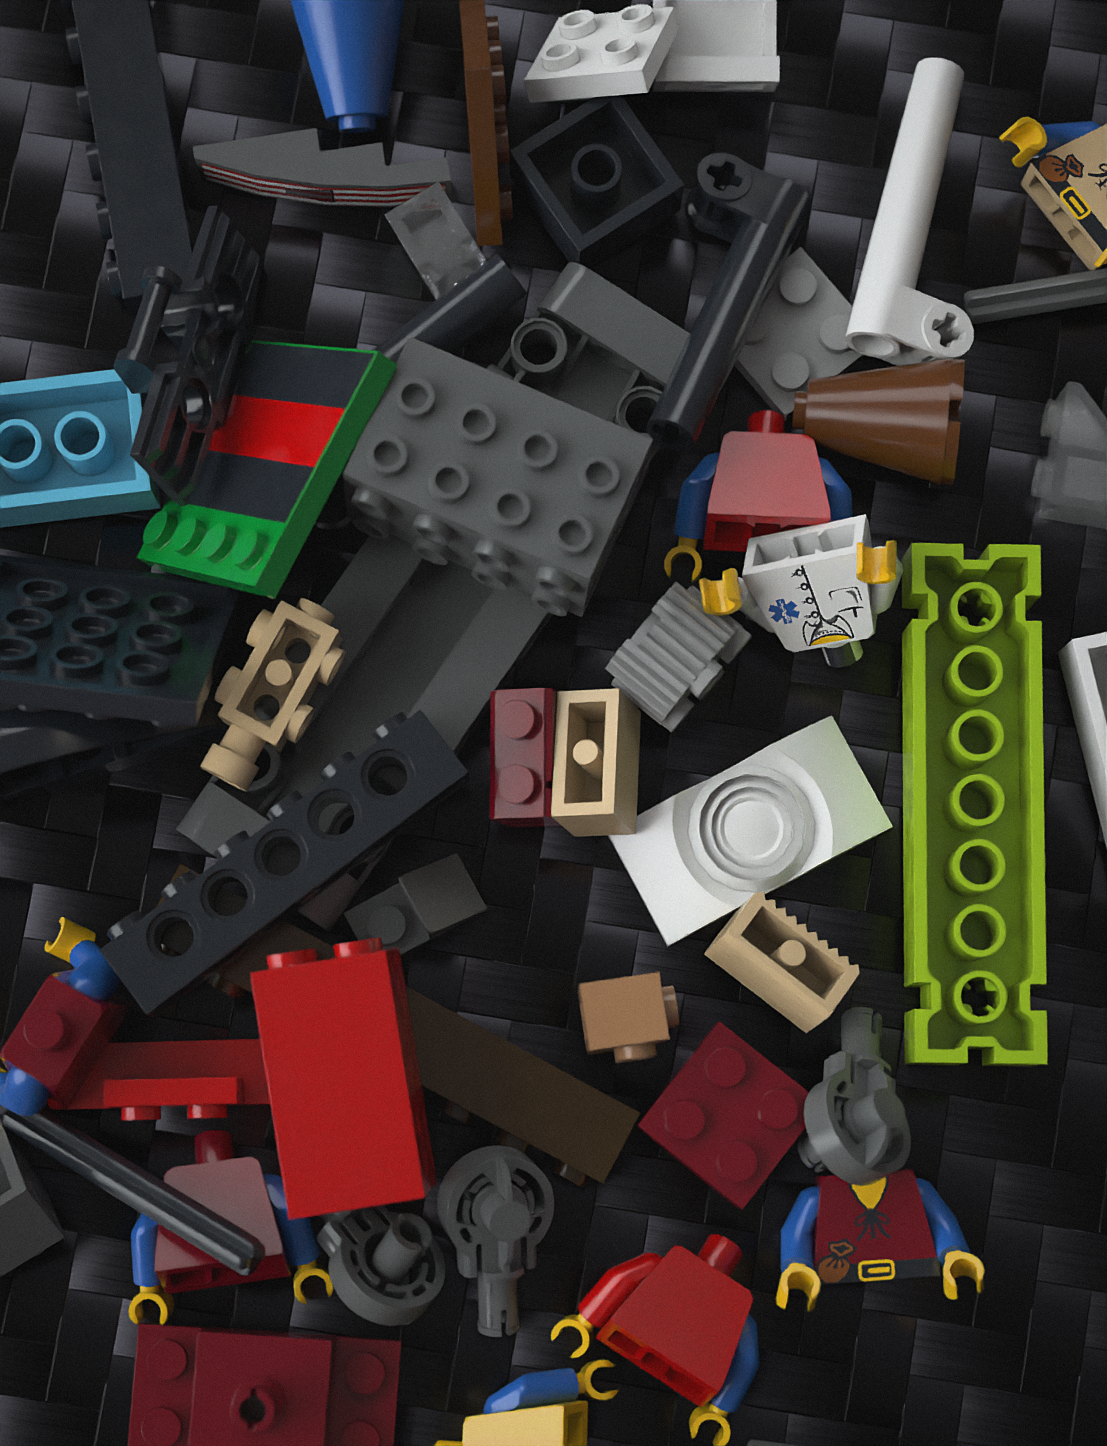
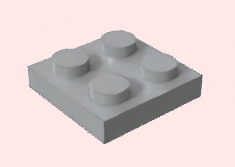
[734,247,867,421]

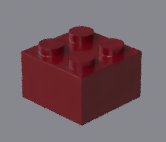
[635,1021,809,1209]

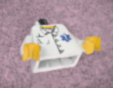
[699,515,903,668]

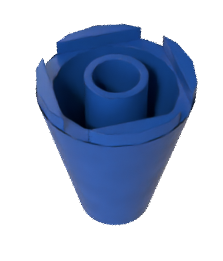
[290,0,405,133]

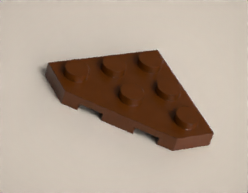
[459,0,513,246]

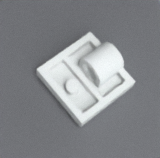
[524,4,679,104]

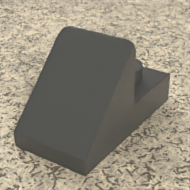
[344,853,488,957]

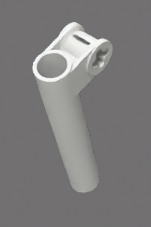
[845,58,974,366]

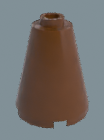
[792,358,965,485]

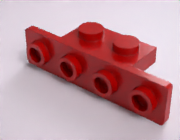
[48,1039,271,1121]

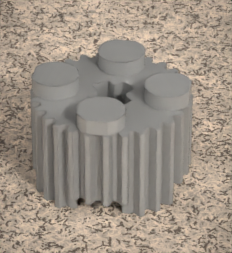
[605,582,752,732]

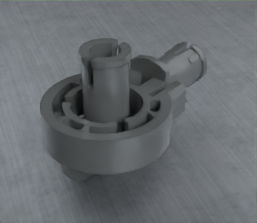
[797,1007,911,1186]
[437,1145,554,1337]
[316,1204,446,1326]

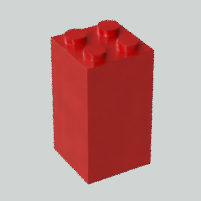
[250,937,437,1219]

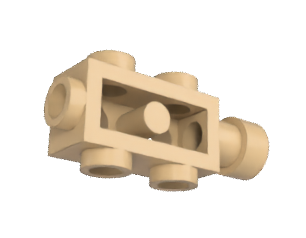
[200,598,346,792]

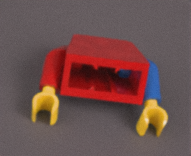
[551,1234,759,1446]

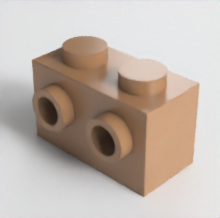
[578,972,679,1063]

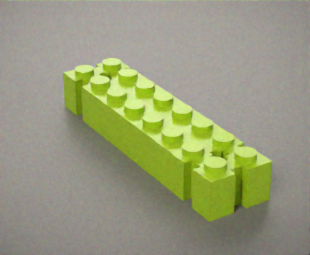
[902,543,1048,1067]

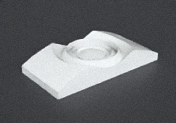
[608,715,893,947]

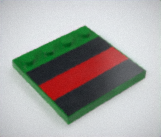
[136,340,398,599]

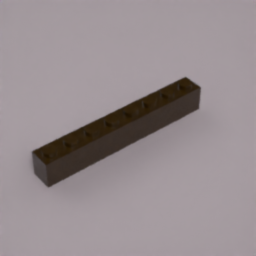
[156,864,640,1189]

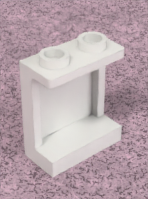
[652,0,780,92]

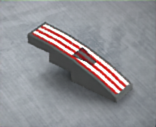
[193,128,453,207]

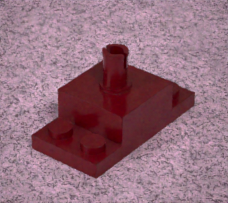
[128,1322,402,1446]

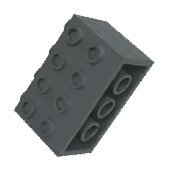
[343,337,653,617]

